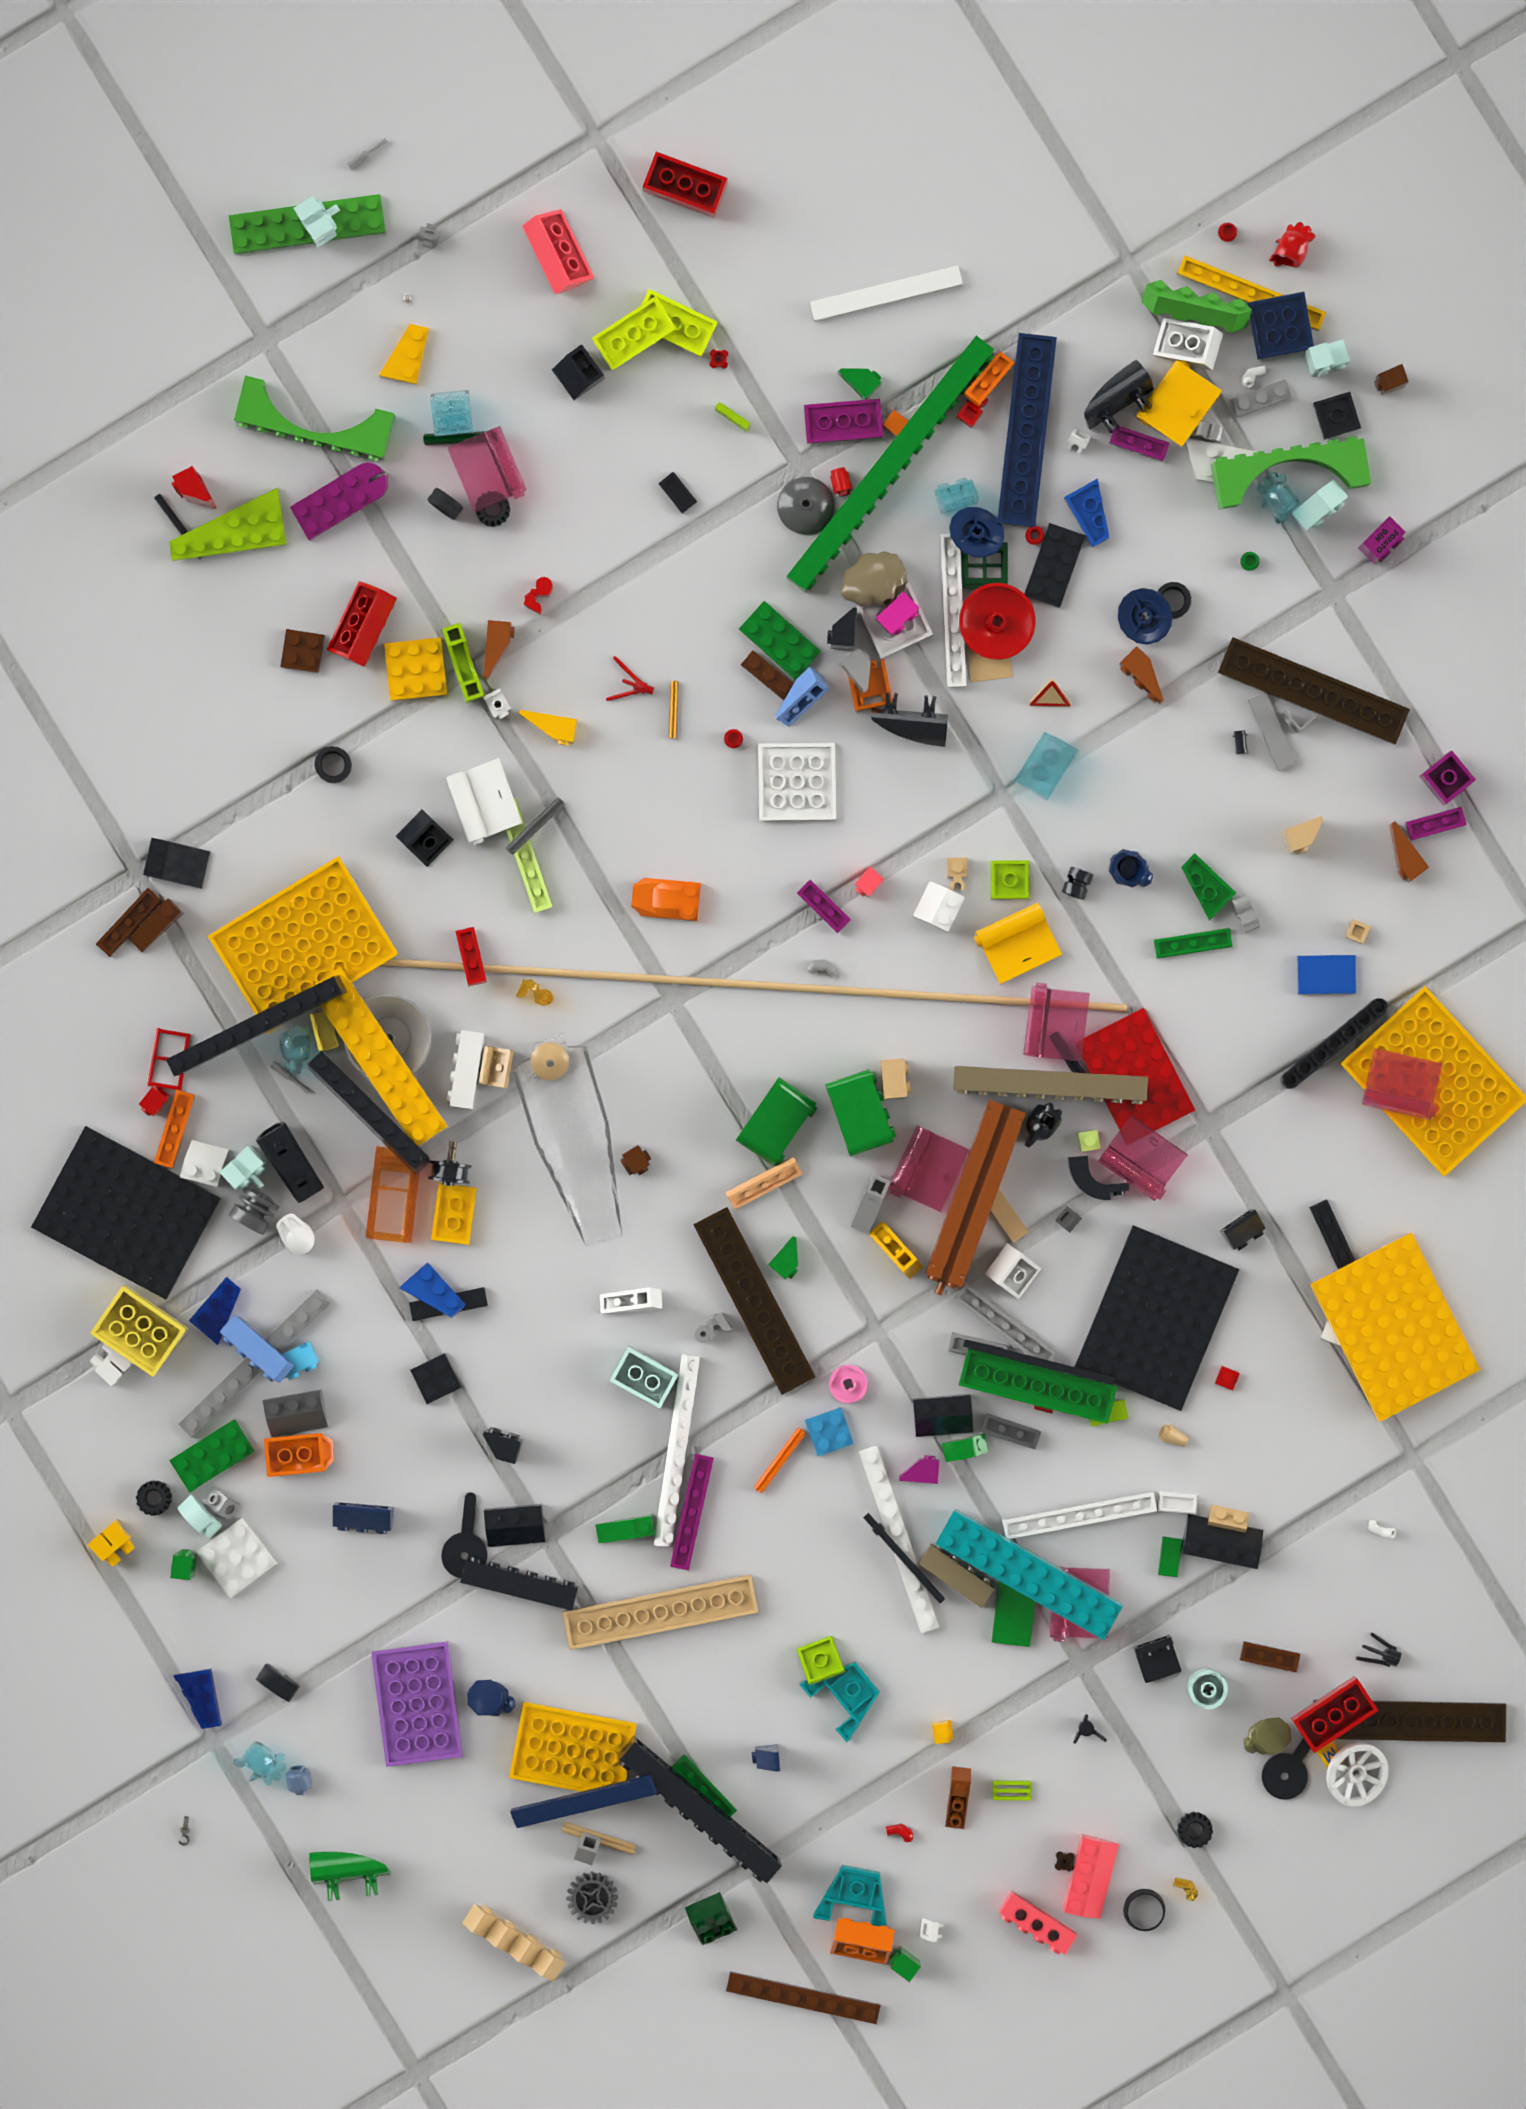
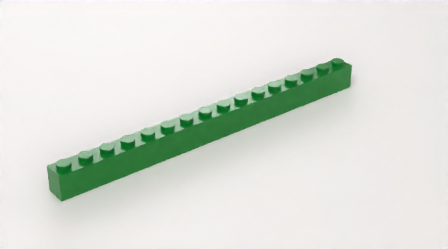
[787,335,994,592]

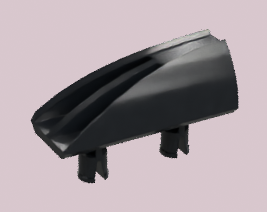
[1084,360,1154,433]
[871,692,948,747]
[256,1122,324,1203]

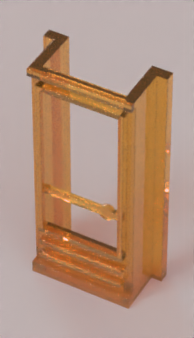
[365,1146,420,1243]

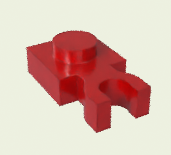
[956,398,989,428]

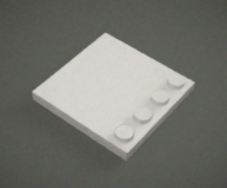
[758,743,836,821]

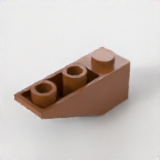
[1119,646,1164,704]
[945,1766,971,1829]

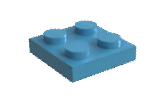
[805,1407,854,1456]

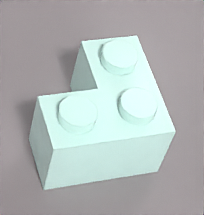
[1304,339,1350,377]
[1293,479,1348,531]

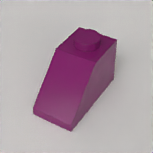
[899,1455,939,1484]

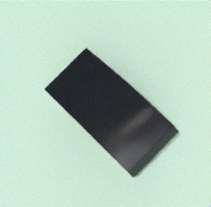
[255,1664,300,1702]

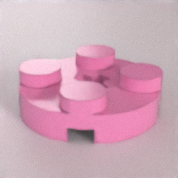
[829,1365,868,1403]

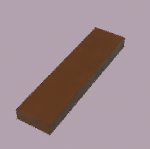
[96,888,162,957]

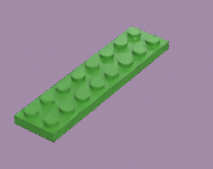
[229,194,386,254]

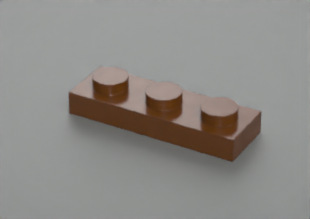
[741,650,794,701]
[1239,1641,1300,1673]

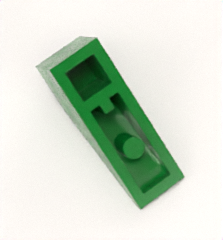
[595,1514,655,1543]

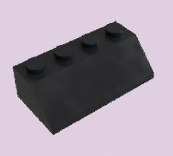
[1181,1514,1263,1570]

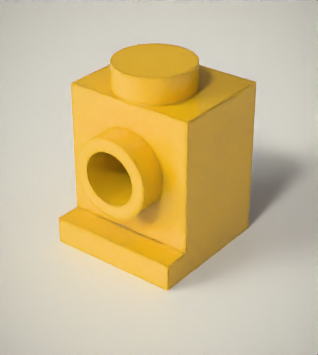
[932,1720,953,1744]

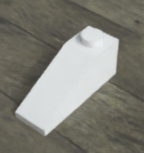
[600,1288,662,1314]

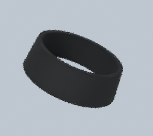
[1123,1889,1165,1931]

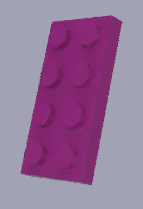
[804,399,883,444]

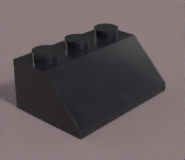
[912,1394,973,1437]
[484,1504,546,1547]

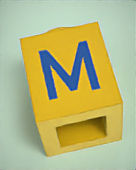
[1316,1741,1345,1769]

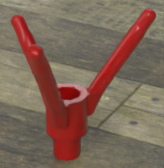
[606,656,654,701]

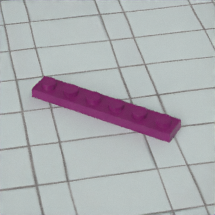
[670,1453,714,1571]

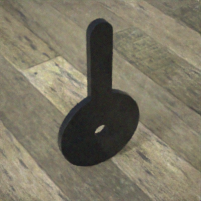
[441,1492,488,1578]
[1261,1738,1310,1800]

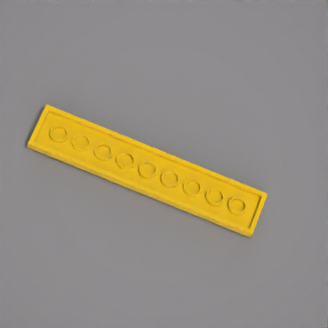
[308,967,448,1146]

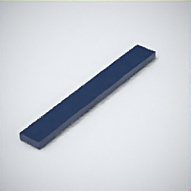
[510,1775,657,1828]

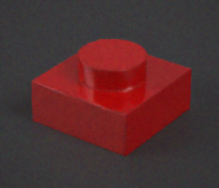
[1215,1365,1240,1391]

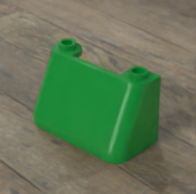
[736,1077,818,1166]

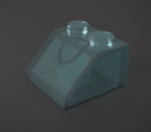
[934,478,979,514]

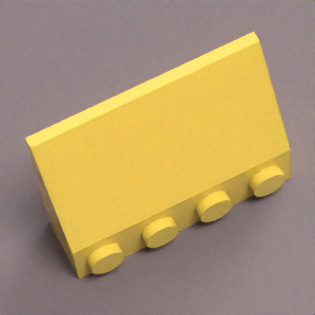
[90,1285,189,1377]

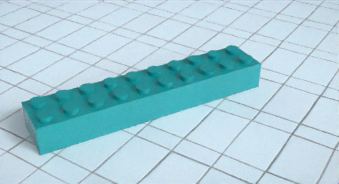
[936,1509,1124,1640]

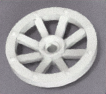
[1326,1742,1389,1806]

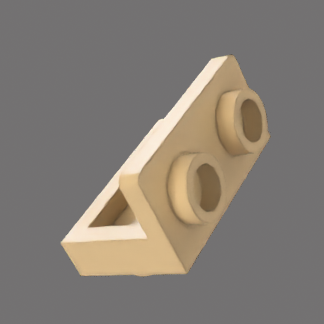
[478,1046,514,1089]

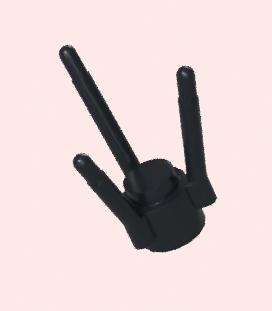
[1356,1632,1402,1667]
[1073,1714,1107,1744]

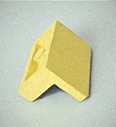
[309,1011,340,1052]

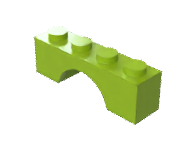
[442,623,484,704]

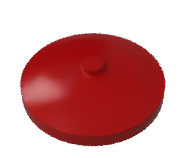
[959,583,1036,660]

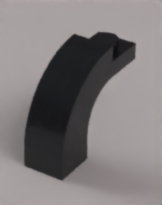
[1067,1156,1130,1200]

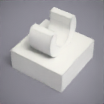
[1068,428,1091,454]
[920,1918,944,1942]

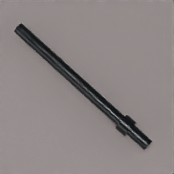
[863,1512,945,1604]

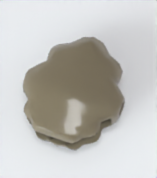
[840,551,908,607]

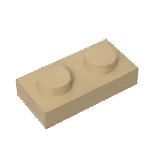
[1208,1504,1249,1533]

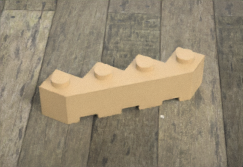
[462,1904,566,1982]

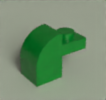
[942,1433,989,1462]

